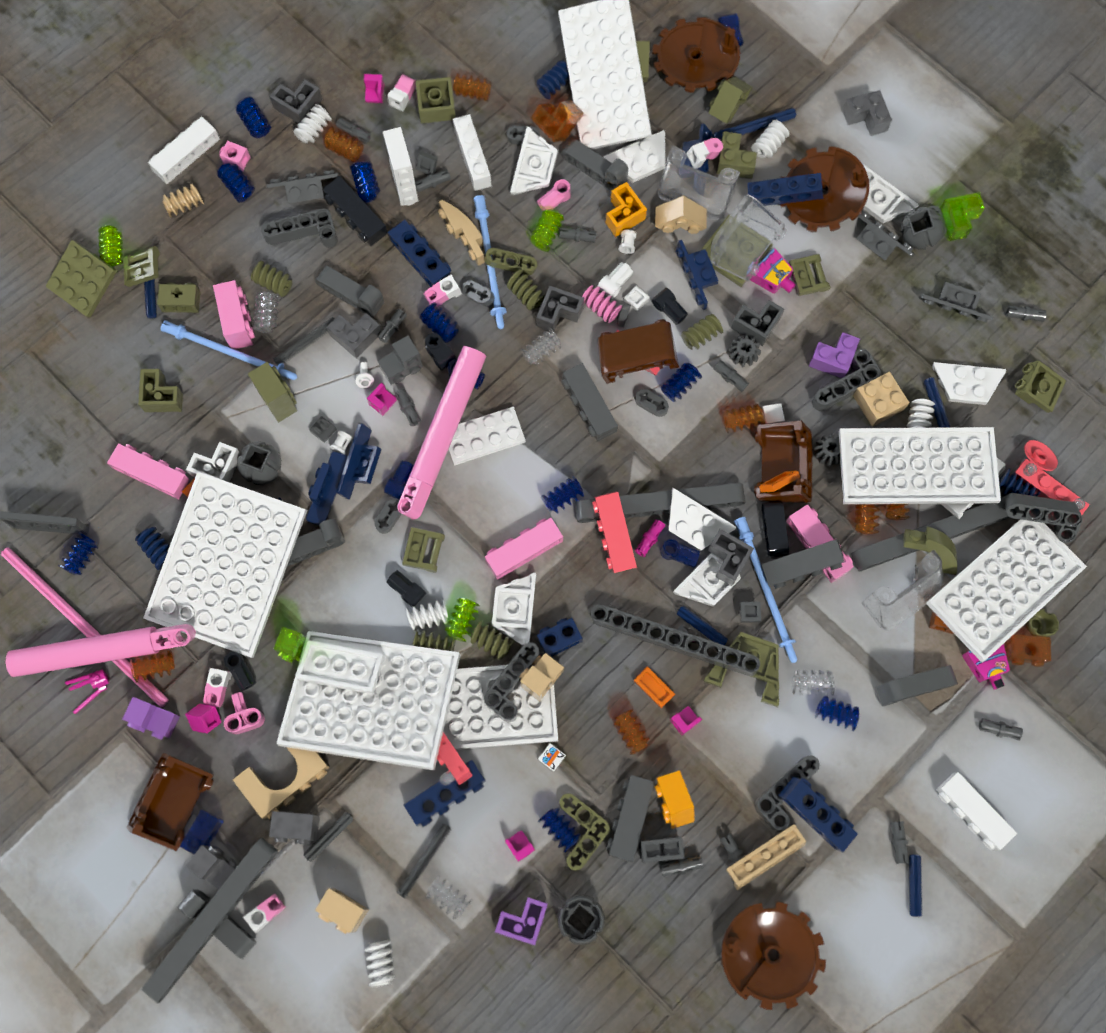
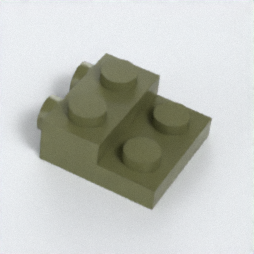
[1015,360,1066,413]

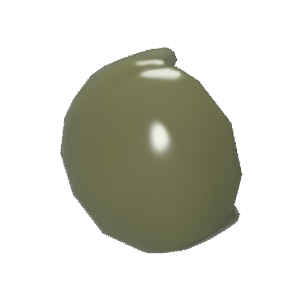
[1026,609,1059,639]

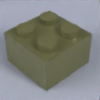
[416,77,456,124]

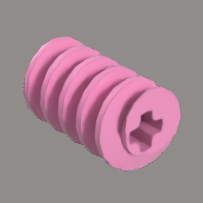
[582,285,622,323]

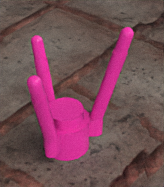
[65,669,110,714]

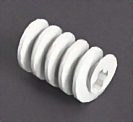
[294,104,332,144]
[751,120,789,159]
[907,399,935,428]
[406,599,448,632]
[365,940,395,987]

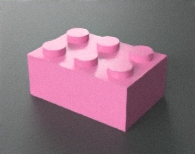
[213,280,255,350]

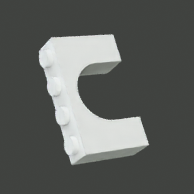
[383,127,418,206]

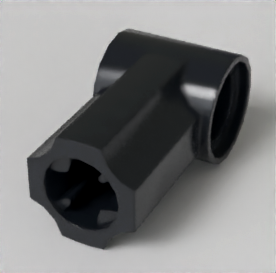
[651,288,688,325]
[386,570,427,608]
[224,652,257,691]

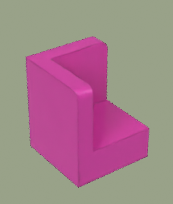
[364,74,384,103]
[367,383,397,416]
[185,703,222,734]
[670,706,702,736]
[505,830,535,862]

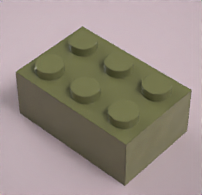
[248,362,297,423]

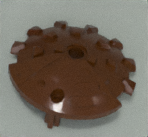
[652,17,740,93]
[779,146,869,233]
[721,902,826,1010]

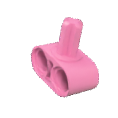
[224,692,265,734]

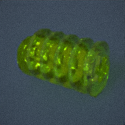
[530,210,564,252]
[98,225,123,267]
[445,598,480,642]

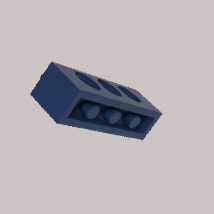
[747,173,823,208]
[388,220,452,287]
[404,760,486,827]
[778,777,858,853]

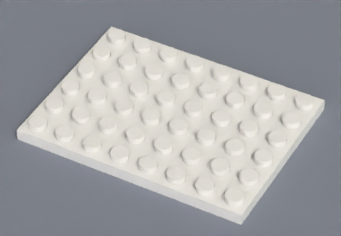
[143,472,307,658]
[276,631,460,770]

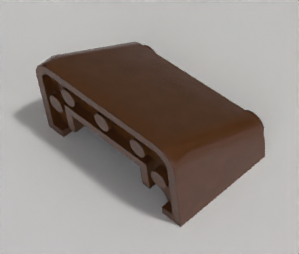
[597,319,679,384]
[754,420,813,503]
[127,753,214,851]

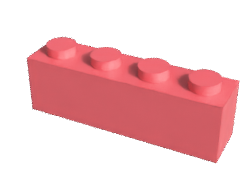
[592,491,637,573]

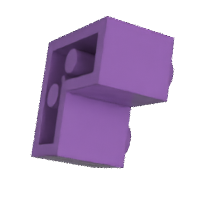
[809,332,860,378]
[122,697,180,740]
[495,897,548,945]

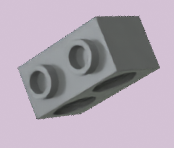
[640,837,684,863]

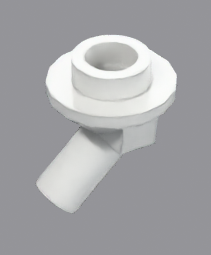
[355,362,374,388]

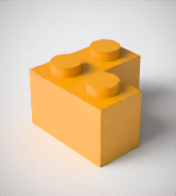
[606,182,647,237]
[655,770,695,829]

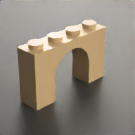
[233,747,330,819]

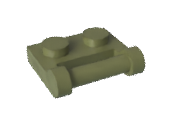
[123,246,160,287]
[788,254,830,296]
[402,527,445,573]

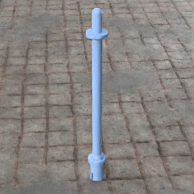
[473,195,507,329]
[161,320,297,380]
[734,517,797,663]

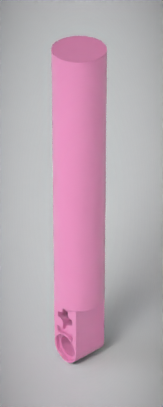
[397,346,486,520]
[6,624,196,677]

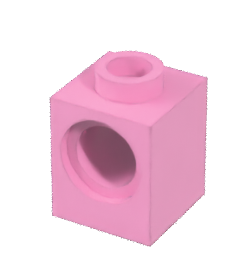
[220,141,251,172]

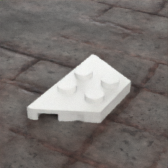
[510,127,558,195]
[603,130,665,182]
[863,165,919,223]
[932,362,1006,405]
[668,488,736,550]
[673,553,741,607]
[492,573,536,645]

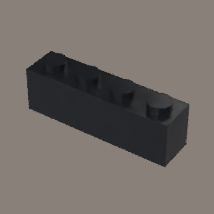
[323,176,388,246]

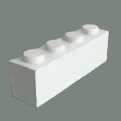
[453,114,491,191]
[148,117,220,184]
[936,772,1017,851]

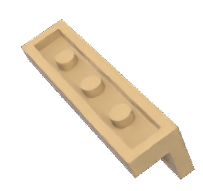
[726,824,806,890]

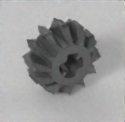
[729,335,761,367]
[814,434,840,466]

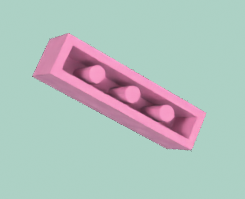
[107,443,190,500]
[786,504,854,583]
[485,518,563,580]

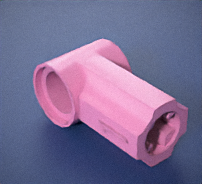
[537,179,571,214]

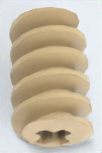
[163,184,204,218]

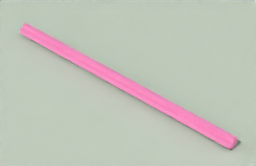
[1,547,169,707]

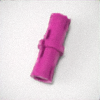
[635,519,665,557]

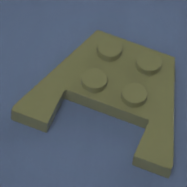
[704,632,779,708]

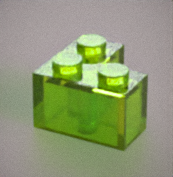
[940,192,985,241]

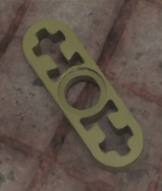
[484,248,537,275]

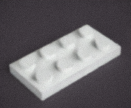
[449,407,526,466]
[296,640,385,694]

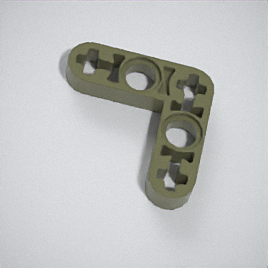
[559,794,610,871]

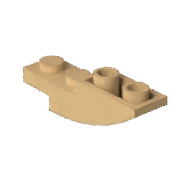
[438,200,485,266]

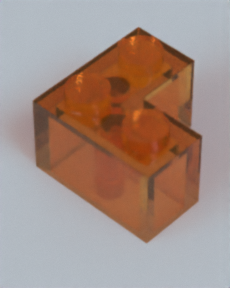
[531,101,584,142]

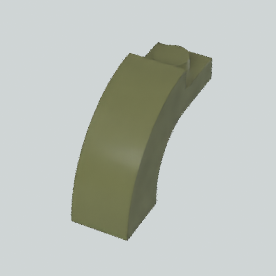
[904,527,957,575]

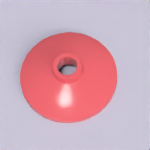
[1024,440,1058,471]

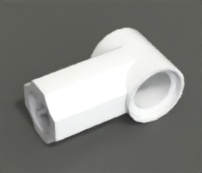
[597,262,633,299]

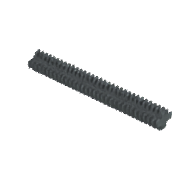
[273,317,335,366]
[397,824,452,899]

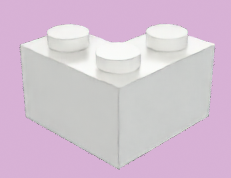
[186,442,241,482]

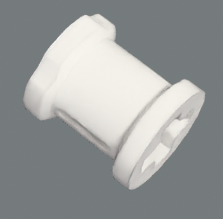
[619,230,636,254]
[330,430,353,455]

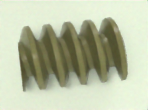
[251,261,292,297]
[507,269,545,310]
[681,314,723,350]
[471,620,514,661]
[412,630,456,652]

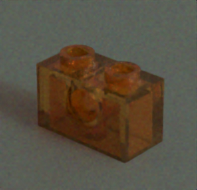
[1005,635,1051,667]

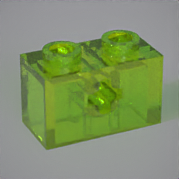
[274,627,306,663]

